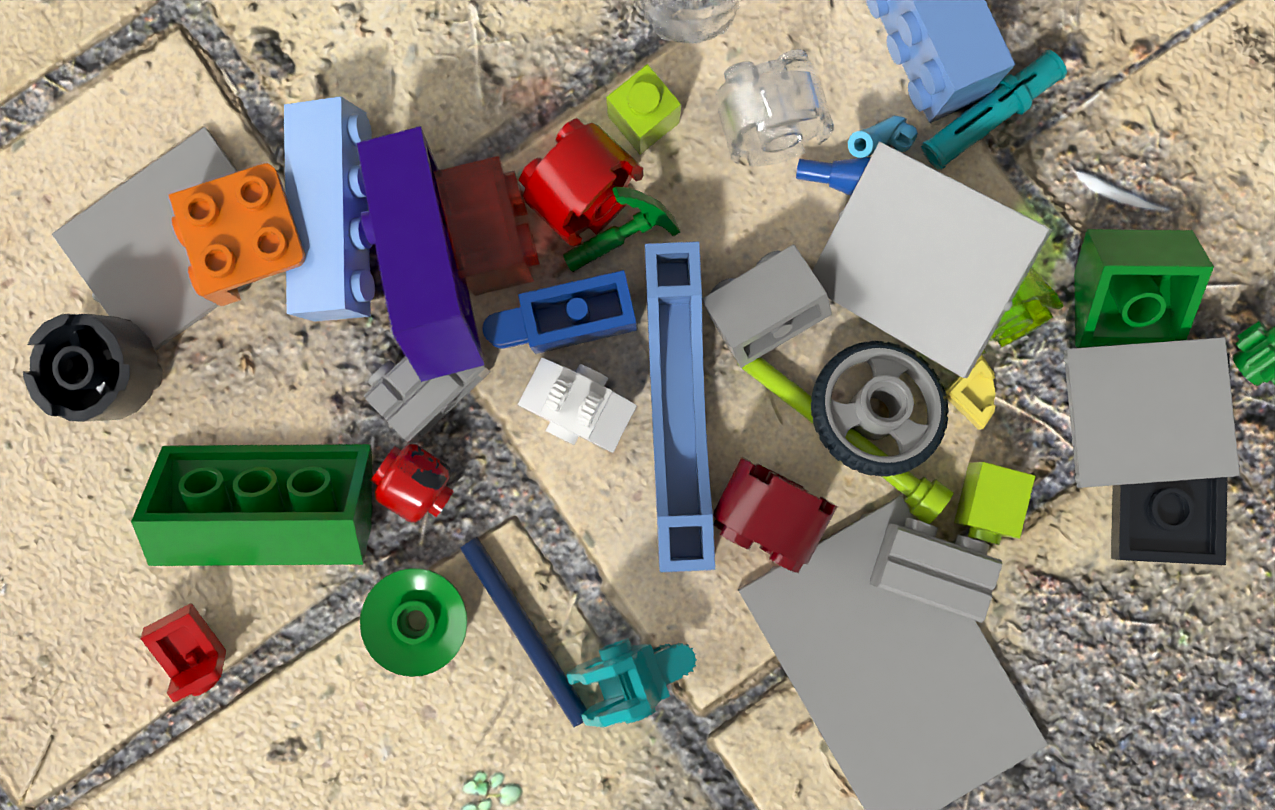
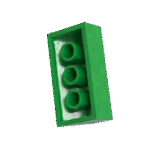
[131,444,372,566]

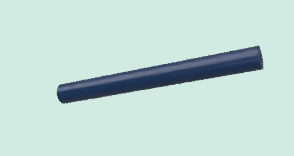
[460,537,587,728]

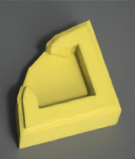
[945,355,996,430]

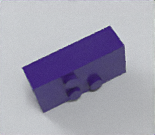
[357,126,485,382]

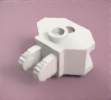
[518,358,637,453]

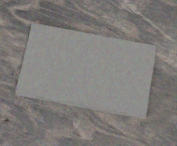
[738,496,1048,810]

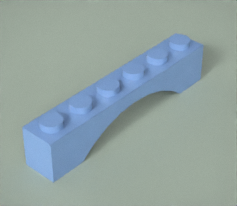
[645,241,715,572]

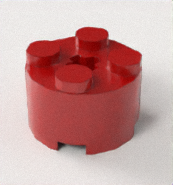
[518,118,644,246]

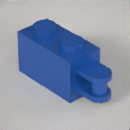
[482,270,637,354]

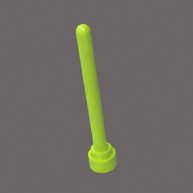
[737,357,953,524]

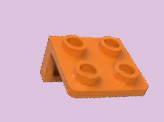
[168,163,306,307]

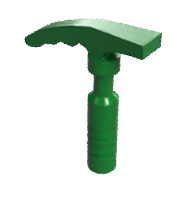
[563,187,681,272]

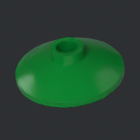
[360,568,468,677]

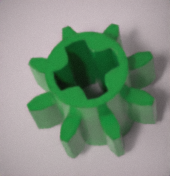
[1232,321,1275,386]

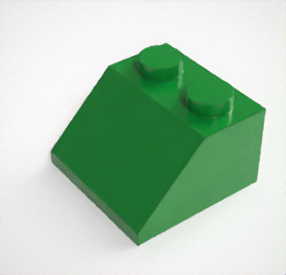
[1074,229,1214,348]

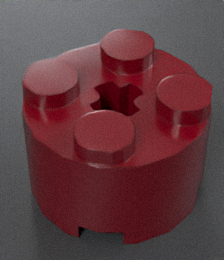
[713,457,838,573]

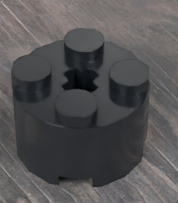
[23,314,163,422]

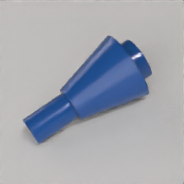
[796,157,871,196]

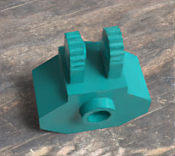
[566,639,697,728]

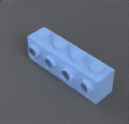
[284,96,375,322]

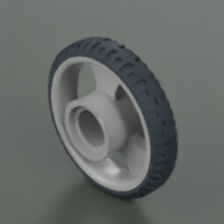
[811,341,949,476]

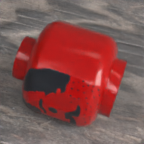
[371,444,454,523]

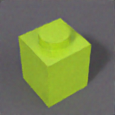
[606,64,682,155]
[954,462,1035,545]

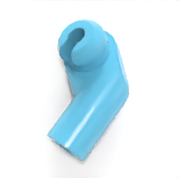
[848,116,918,158]

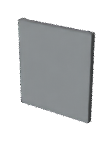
[1063,337,1240,488]

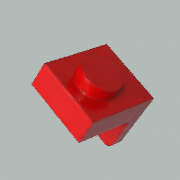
[140,603,226,702]

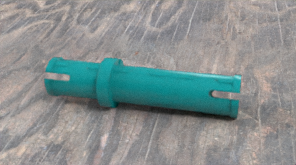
[921,50,1067,170]

